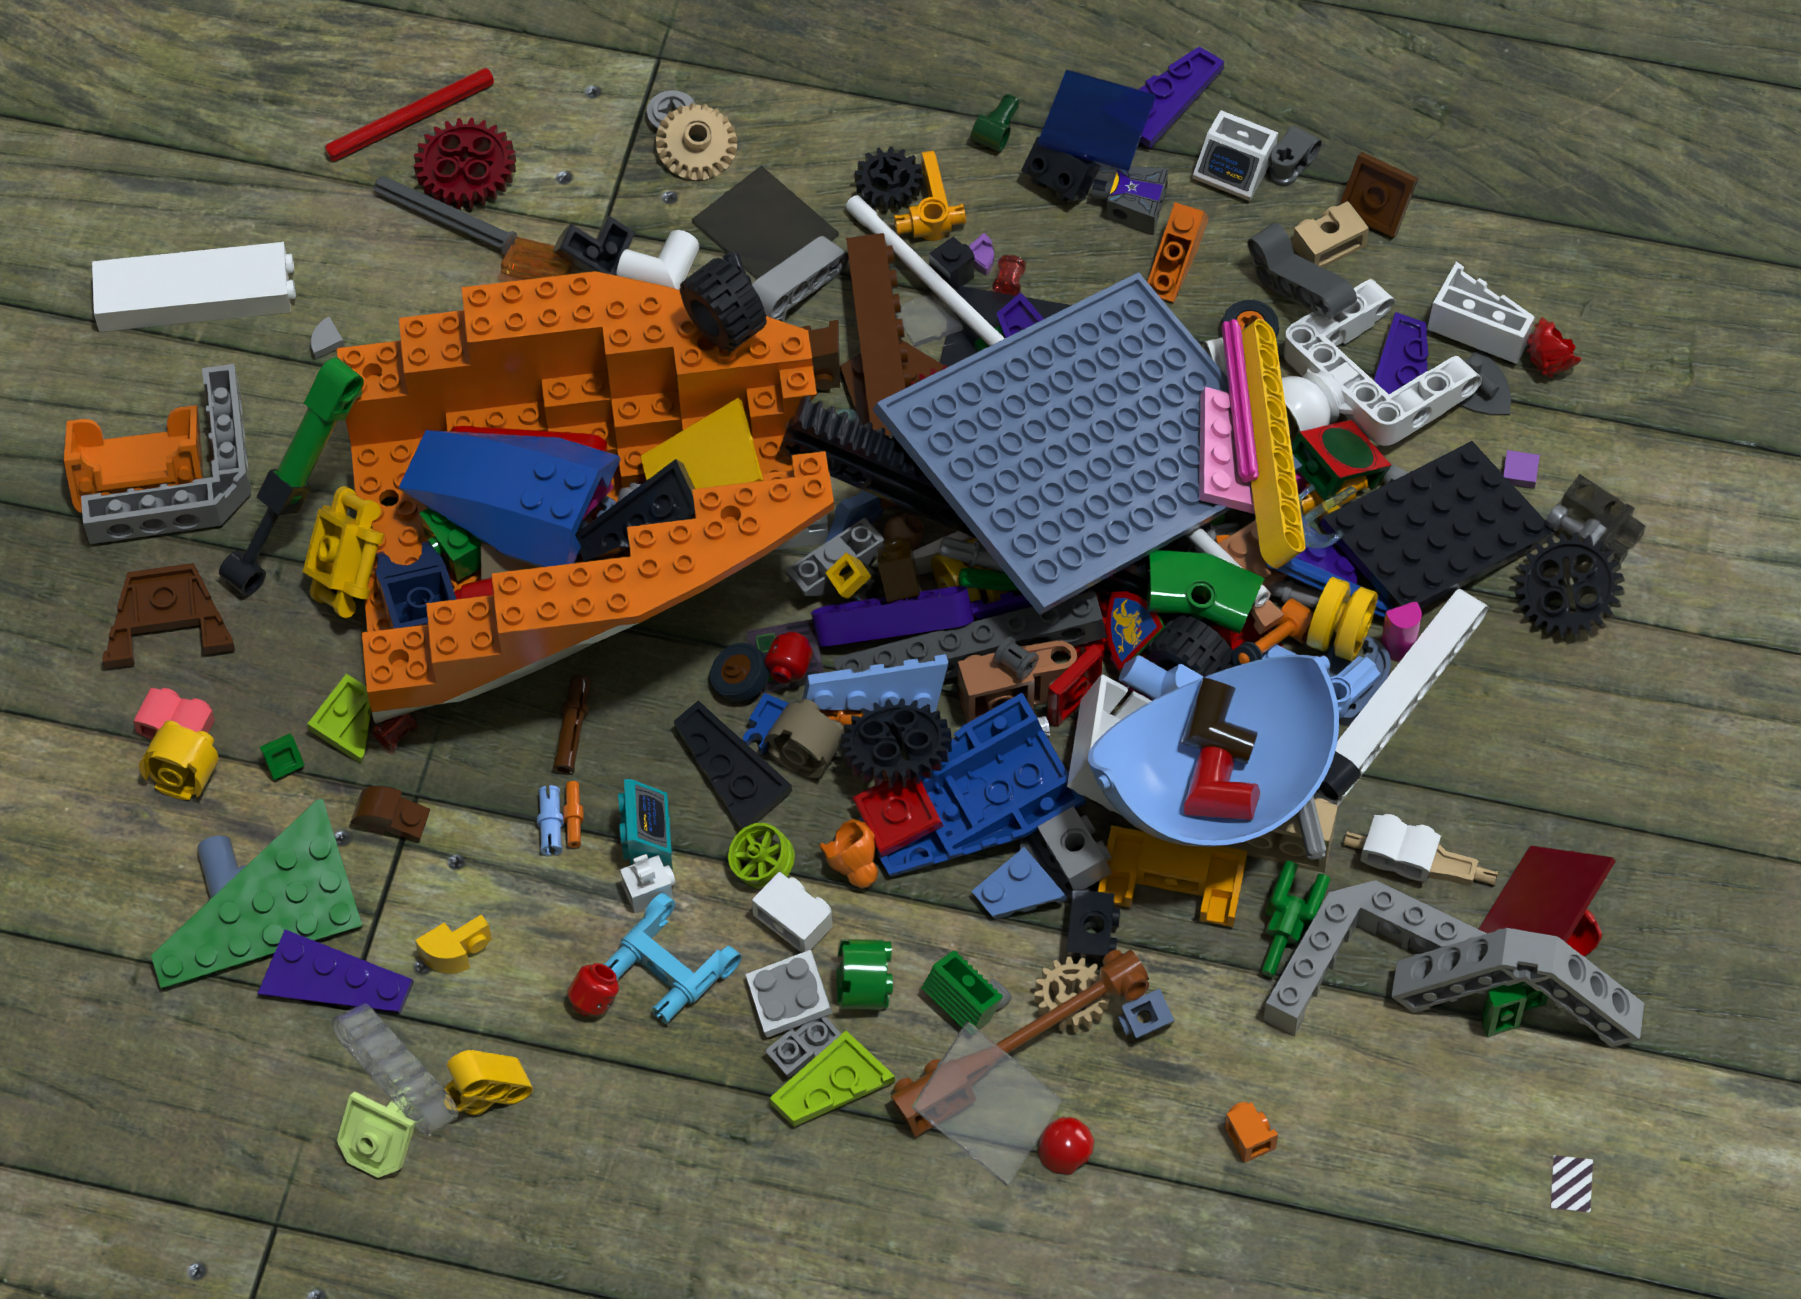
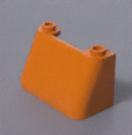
[64,405,204,513]

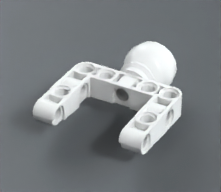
[1282,279,1482,446]

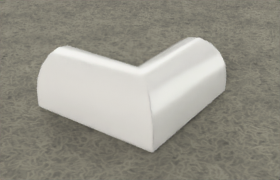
[617,230,699,290]

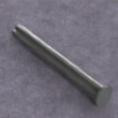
[374,176,517,255]

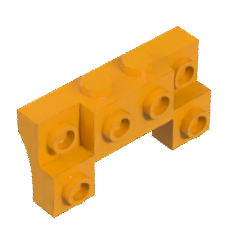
[1098,825,1248,927]

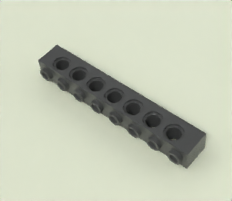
[833,590,1107,680]

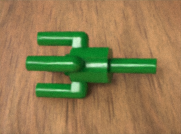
[1261,861,1331,977]

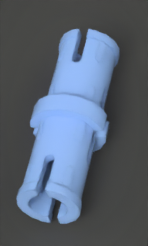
[537,785,564,856]

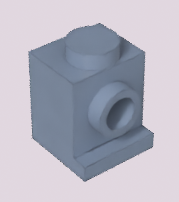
[1118,989,1175,1040]

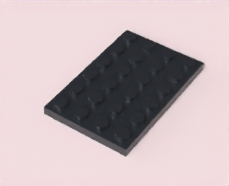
[1320,441,1555,609]

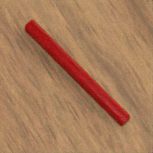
[325,68,494,161]

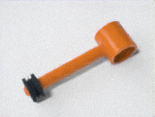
[1232,598,1314,666]

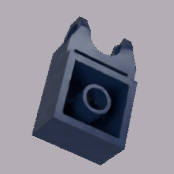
[376,541,457,629]

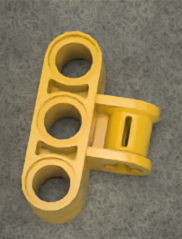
[442,1050,533,1115]

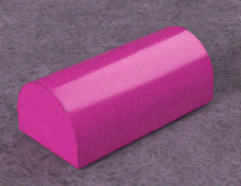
[1381,601,1422,662]

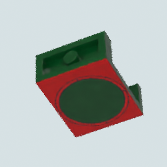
[1291,420,1392,501]

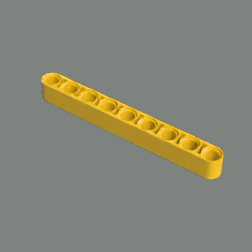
[1241,319,1305,569]

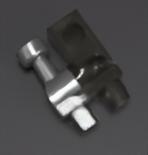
[1545,474,1646,565]

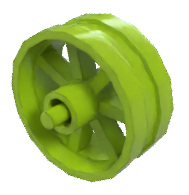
[728,823,795,889]

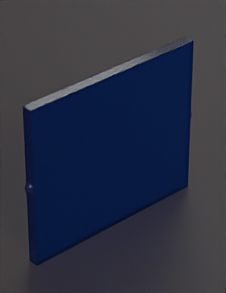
[1038,70,1156,171]

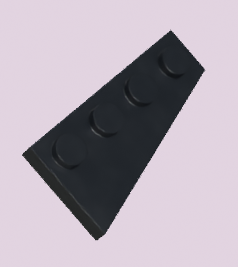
[575,459,695,562]
[674,700,792,831]

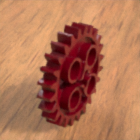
[414,118,517,209]

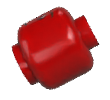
[765,632,813,684]
[567,963,619,1016]

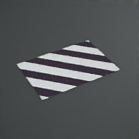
[1551,1155,1593,1212]

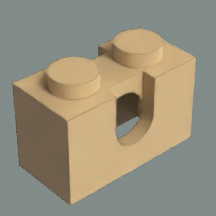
[1292,201,1369,268]

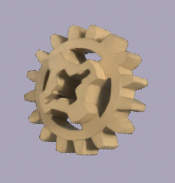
[1034,956,1110,1032]

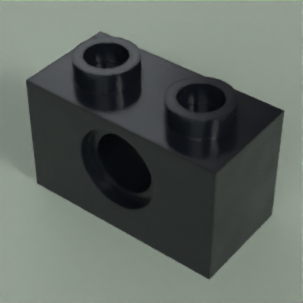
[1066,890,1121,970]

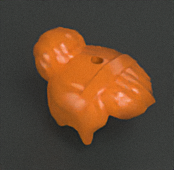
[819,818,878,889]

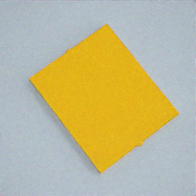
[641,398,763,489]

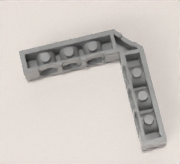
[81,364,251,544]
[1263,880,1487,1036]
[1392,928,1644,1047]

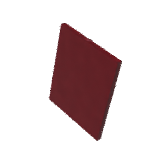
[1479,845,1616,943]

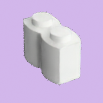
[1360,814,1441,882]

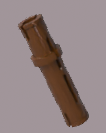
[553,675,591,775]

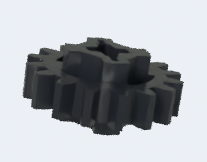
[854,146,923,211]

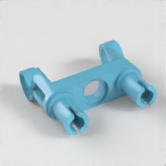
[604,893,742,1024]

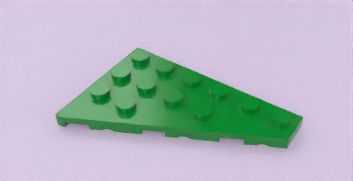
[151,798,363,990]

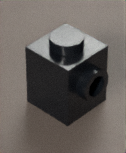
[929,236,975,291]

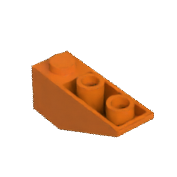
[1147,202,1209,303]

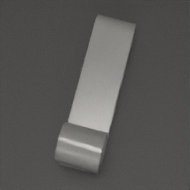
[752,236,849,322]

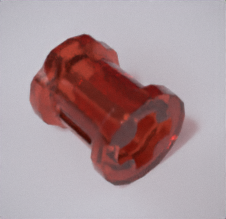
[992,255,1026,296]
[372,713,417,751]

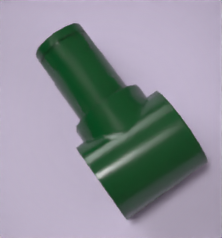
[970,94,1019,152]

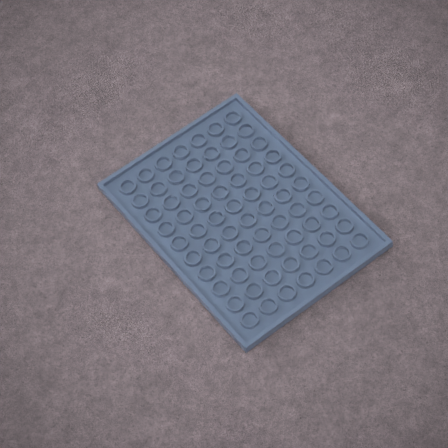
[873,272,1302,615]

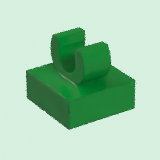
[259,733,305,780]

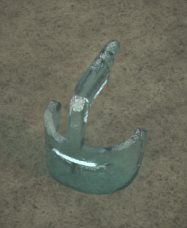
[1299,484,1356,549]

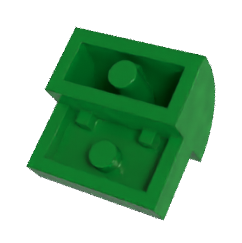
[1482,982,1548,1038]

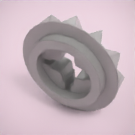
[647,90,696,128]

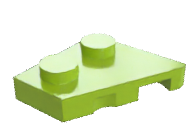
[307,674,371,764]

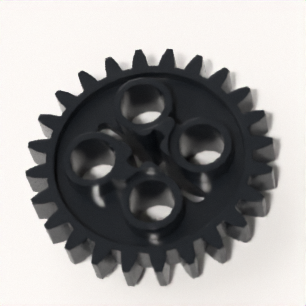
[1515,532,1625,640]
[841,698,952,789]

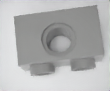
[1038,806,1112,890]

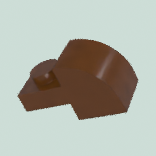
[350,786,430,843]

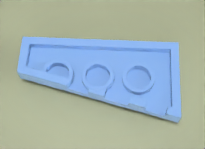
[802,654,948,713]

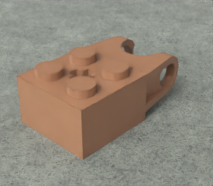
[958,641,1077,723]

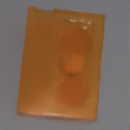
[501,237,572,280]

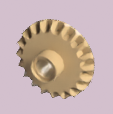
[656,103,737,180]

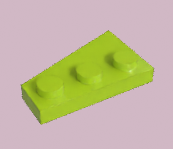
[769,1030,895,1127]

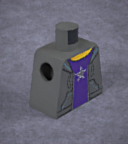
[1091,165,1169,235]

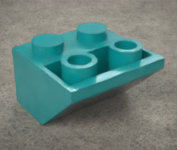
[618,779,673,869]

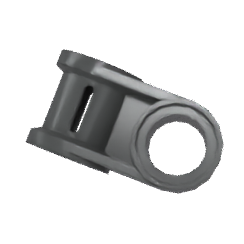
[1269,125,1322,186]

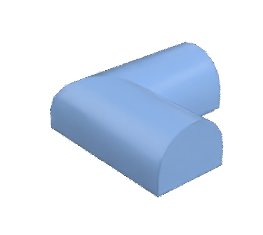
[1119,655,1203,700]

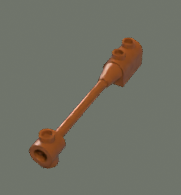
[890,950,1149,1138]

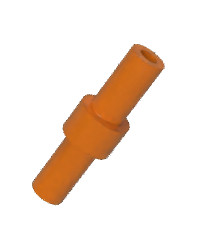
[563,781,584,848]

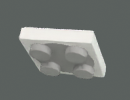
[745,950,833,1038]

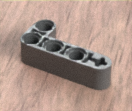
[1247,222,1357,320]

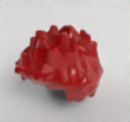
[1527,317,1581,378]

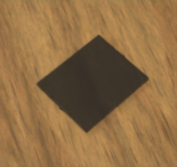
[692,165,839,279]

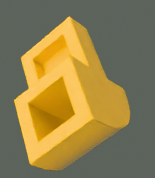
[415,914,492,974]

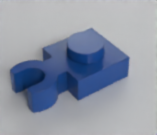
[743,693,789,755]

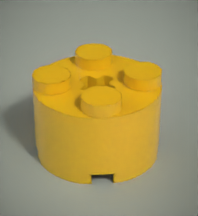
[139,720,219,800]

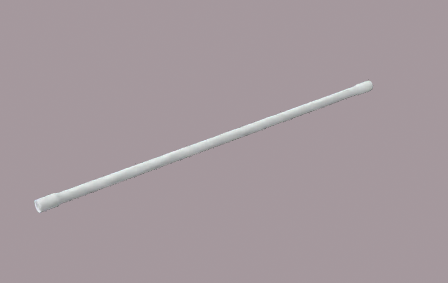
[845,195,1271,607]

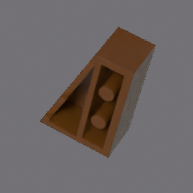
[800,320,840,390]

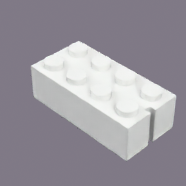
[1067,674,1151,815]

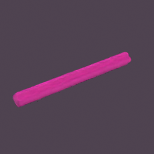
[1221,319,1259,482]

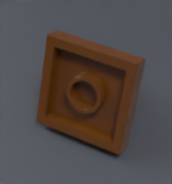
[1339,152,1419,237]

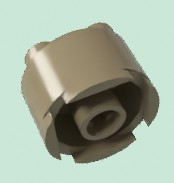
[764,699,845,778]

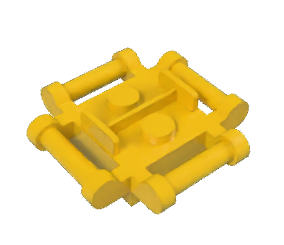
[302,486,385,618]

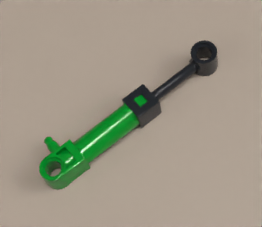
[219,357,364,596]

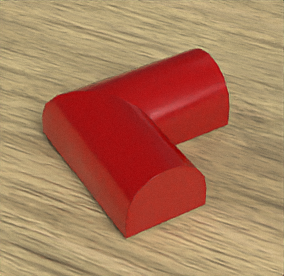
[1184,746,1260,820]

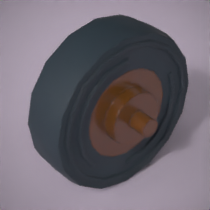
[710,642,770,703]

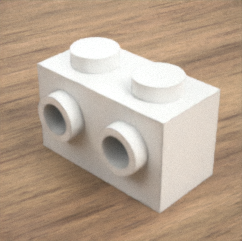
[752,872,833,953]

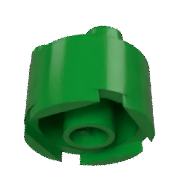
[836,939,893,1010]

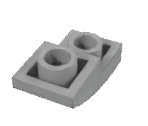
[765,1016,841,1077]

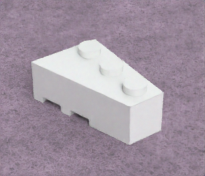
[1427,262,1535,364]

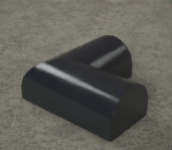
[553,216,635,276]

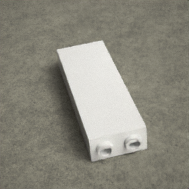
[92,242,296,332]

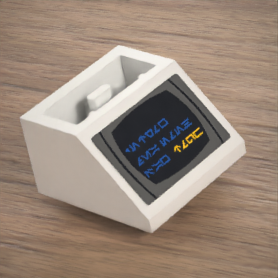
[1192,110,1278,201]

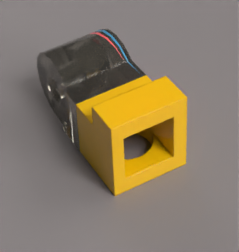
[825,552,884,601]

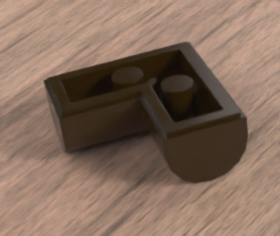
[1181,677,1258,765]

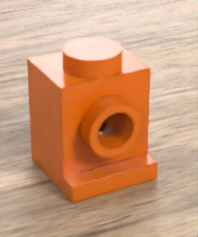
[1225,1102,1278,1163]

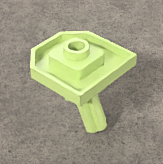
[337,1090,416,1178]

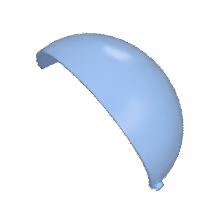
[1088,655,1339,847]

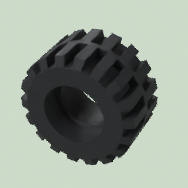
[679,258,767,352]
[1145,614,1235,677]

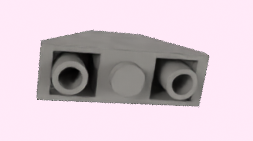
[785,517,885,596]

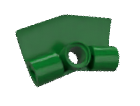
[1147,550,1264,634]

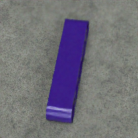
[811,586,974,646]

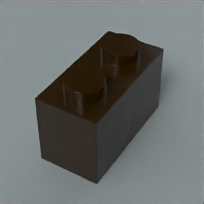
[877,537,920,602]

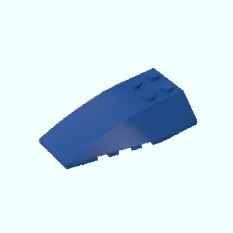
[399,430,621,567]
[859,693,1086,877]

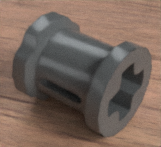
[994,636,1039,680]

